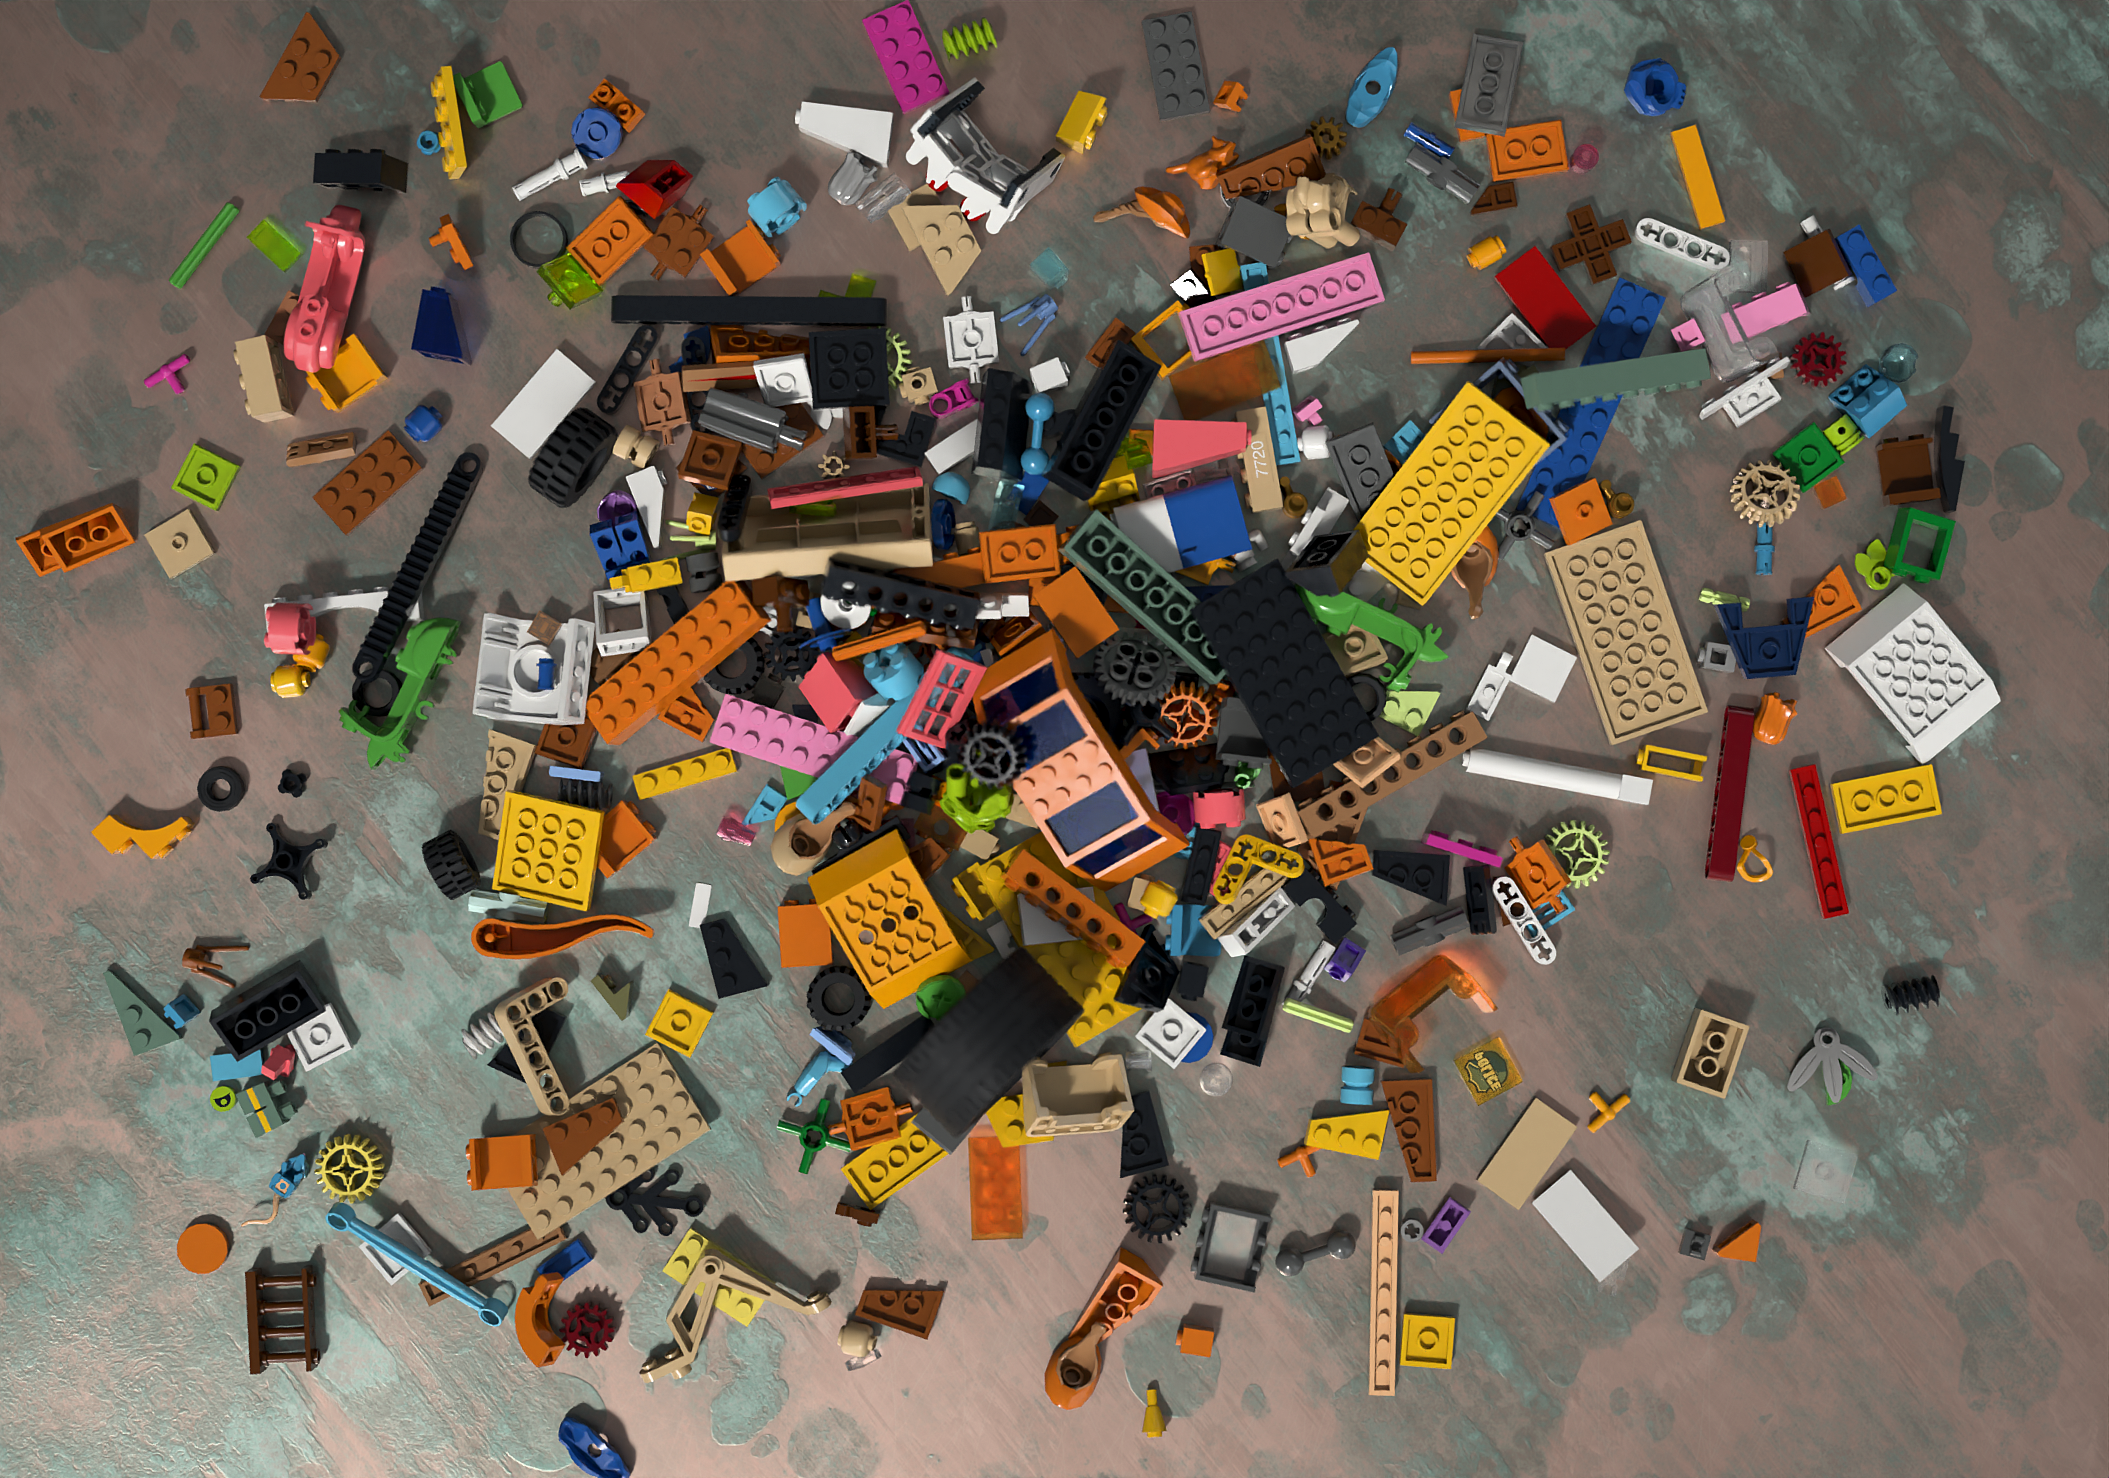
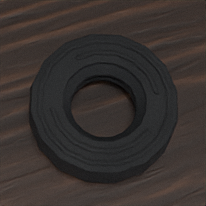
[197,766,245,812]

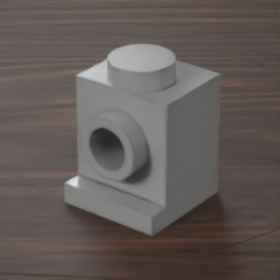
[1696,642,1736,673]

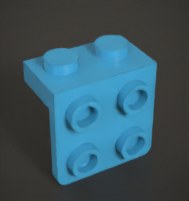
[1165,904,1221,957]

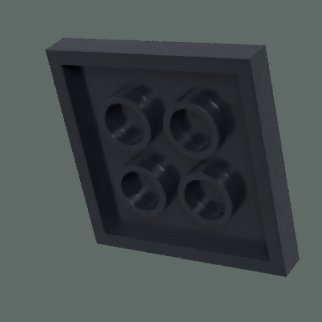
[809,328,890,410]

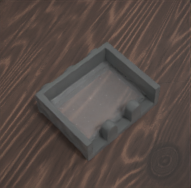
[1190,1201,1271,1293]

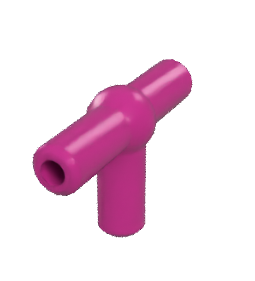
[144,354,190,394]
[1114,902,1153,935]

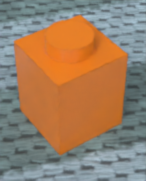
[1175,1323,1214,1357]

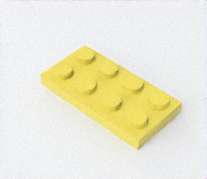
[662,1227,776,1327]

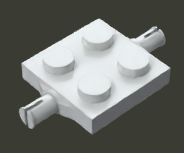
[943,296,999,384]

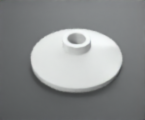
[821,581,871,629]

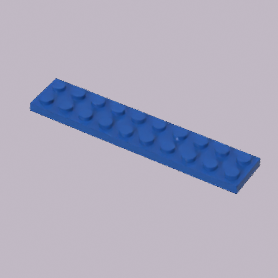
[1516,278,1666,530]

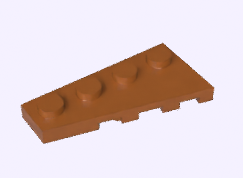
[1380,1078,1437,1182]

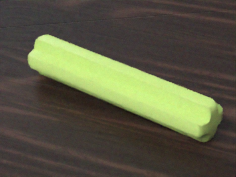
[1283,998,1354,1033]

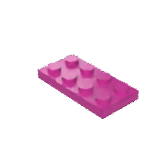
[862,0,950,114]

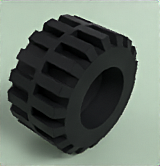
[703,637,765,695]
[422,830,481,900]
[806,965,872,1031]

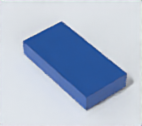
[537,1238,594,1282]

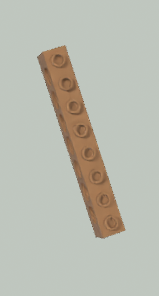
[1297,710,1488,839]

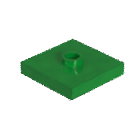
[1772,422,1845,493]

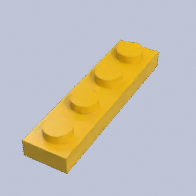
[632,748,738,800]

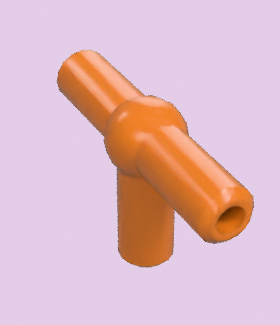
[1277,1145,1322,1177]

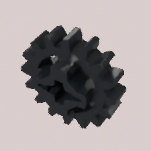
[763,626,820,682]

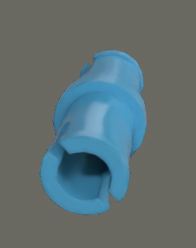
[1754,522,1775,575]

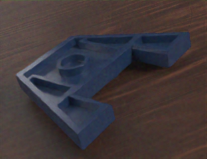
[1714,597,1814,679]

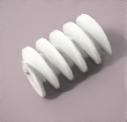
[461,1012,512,1059]

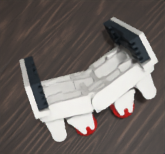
[906,77,1066,234]

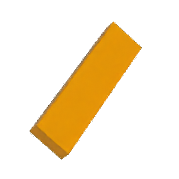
[1670,125,1725,230]

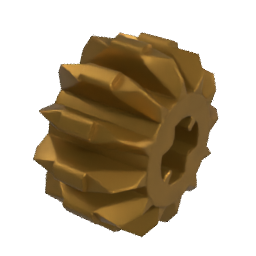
[1305,116,1347,160]

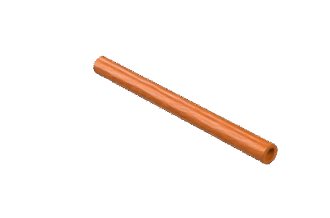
[1411,348,1565,364]

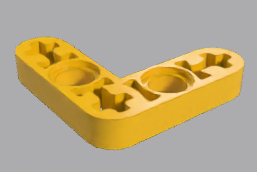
[1213,834,1305,905]

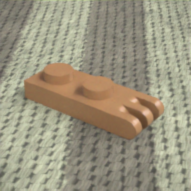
[286,432,356,467]

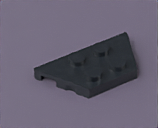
[1148,743,1230,796]
[1113,924,1180,1012]

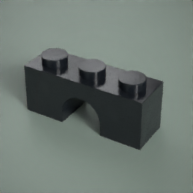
[1281,868,1357,944]

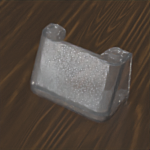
[1680,264,1780,383]

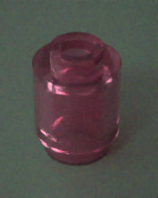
[1570,144,1599,174]

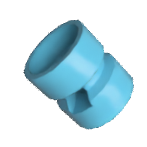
[1340,1066,1375,1105]

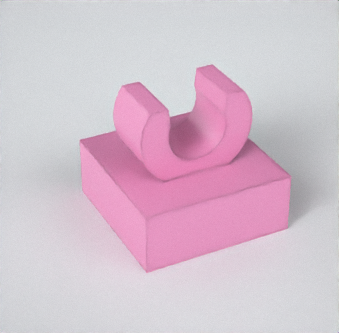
[1671,318,1706,352]
[1291,395,1323,426]

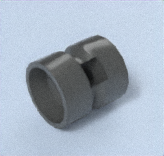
[685,552,723,593]

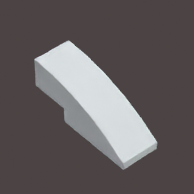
[925,419,977,475]

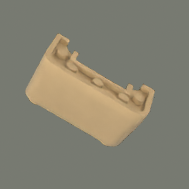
[1022,1052,1134,1137]

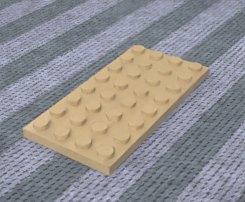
[1544,520,1708,746]
[507,1043,712,1240]

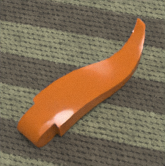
[471,914,654,959]

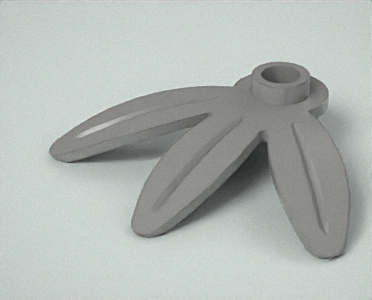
[1787,1027,1878,1103]

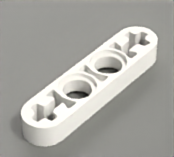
[1634,218,1730,271]
[1492,876,1556,965]

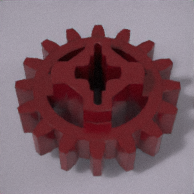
[1789,332,1847,388]
[559,1301,616,1358]

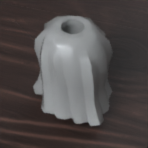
[828,152,878,206]

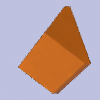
[991,611,1046,658]

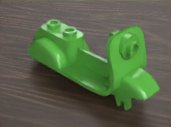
[1295,583,1449,692]
[338,618,461,770]

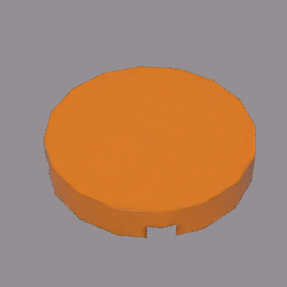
[177,1223,229,1274]

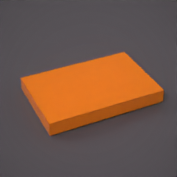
[1485,120,1569,183]
[566,196,655,286]
[979,524,1061,584]
[1033,566,1119,659]

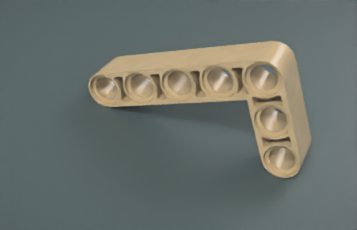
[494,977,569,1115]

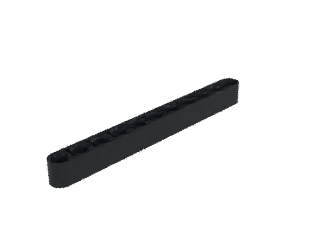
[611,295,887,326]

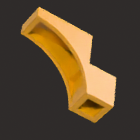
[91,814,195,859]

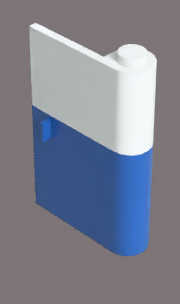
[1110,475,1252,573]

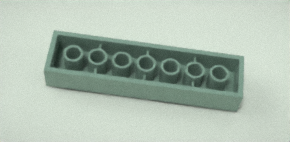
[1058,509,1226,684]

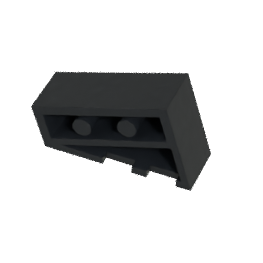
[313,149,408,193]

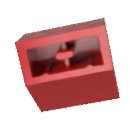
[616,160,694,219]

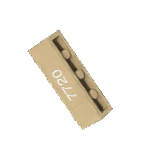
[1231,406,1283,514]

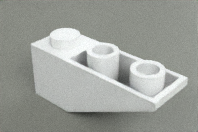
[1283,318,1359,375]

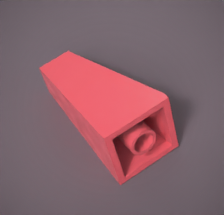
[1152,419,1252,478]

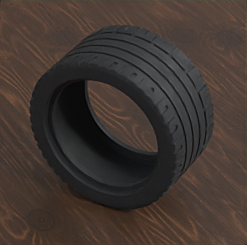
[893,947,1085,1138]

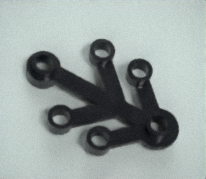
[605,1168,705,1236]

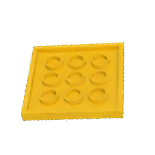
[492,790,605,912]

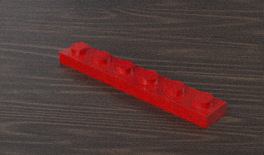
[1788,764,1849,919]

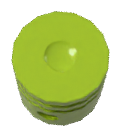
[1822,413,1865,456]

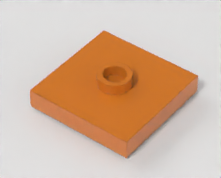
[1549,477,1613,545]

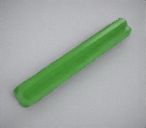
[169,202,239,289]

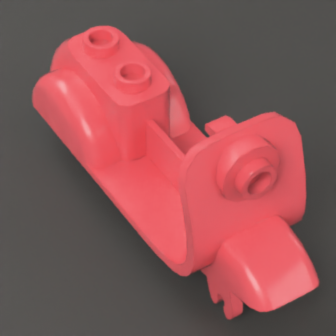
[284,205,365,373]

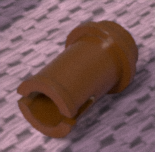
[977,616,1006,643]

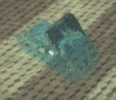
[988,480,1025,531]

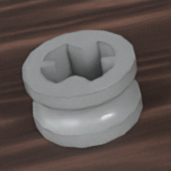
[1399,1218,1424,1242]

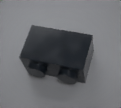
[1176,960,1209,1001]

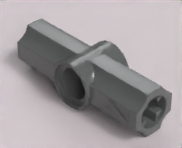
[1405,143,1480,204]
[1390,906,1470,956]

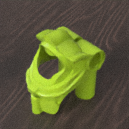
[940,749,1014,834]

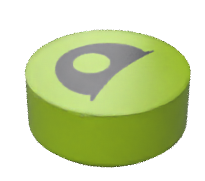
[210,1085,238,1112]

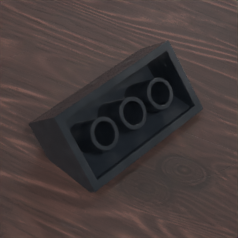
[971,368,1033,482]
[209,960,326,1062]

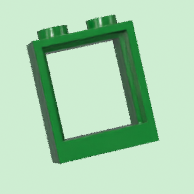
[1883,507,1956,584]

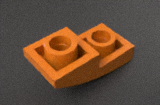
[588,78,646,133]

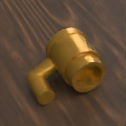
[1279,476,1308,519]
[1598,480,1635,519]

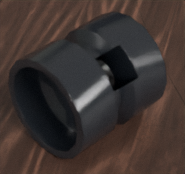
[899,771,942,815]

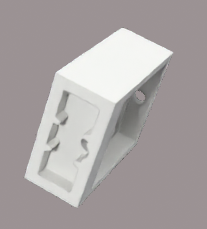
[593,587,652,657]

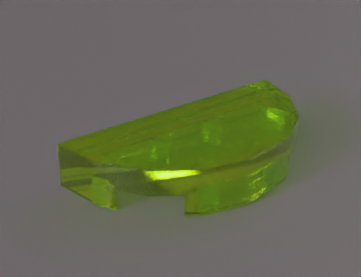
[789,500,837,517]

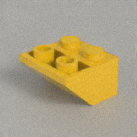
[1056,91,1108,154]
[1087,455,1140,521]

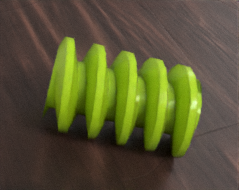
[942,17,998,62]

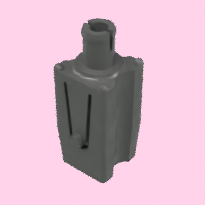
[698,387,807,454]

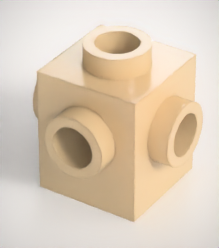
[899,367,938,405]

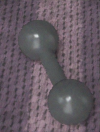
[1275,1230,1356,1277]

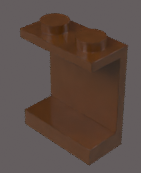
[1876,434,1941,507]

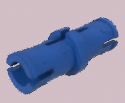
[1403,122,1455,159]

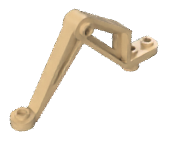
[639,1249,832,1383]

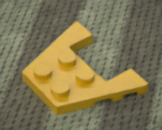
[986,1061,1067,1148]

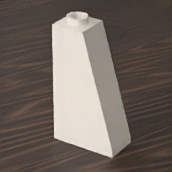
[795,101,894,168]

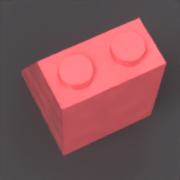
[799,652,878,733]

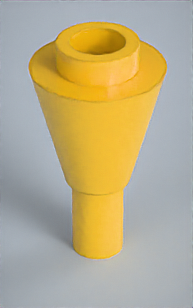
[1142,1389,1167,1438]

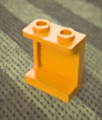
[305,334,388,413]

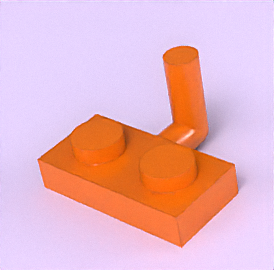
[429,213,473,270]

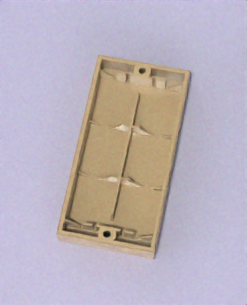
[722,483,933,581]

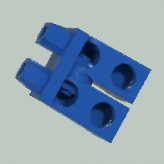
[590,511,651,580]

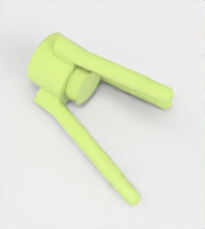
[659,520,716,561]

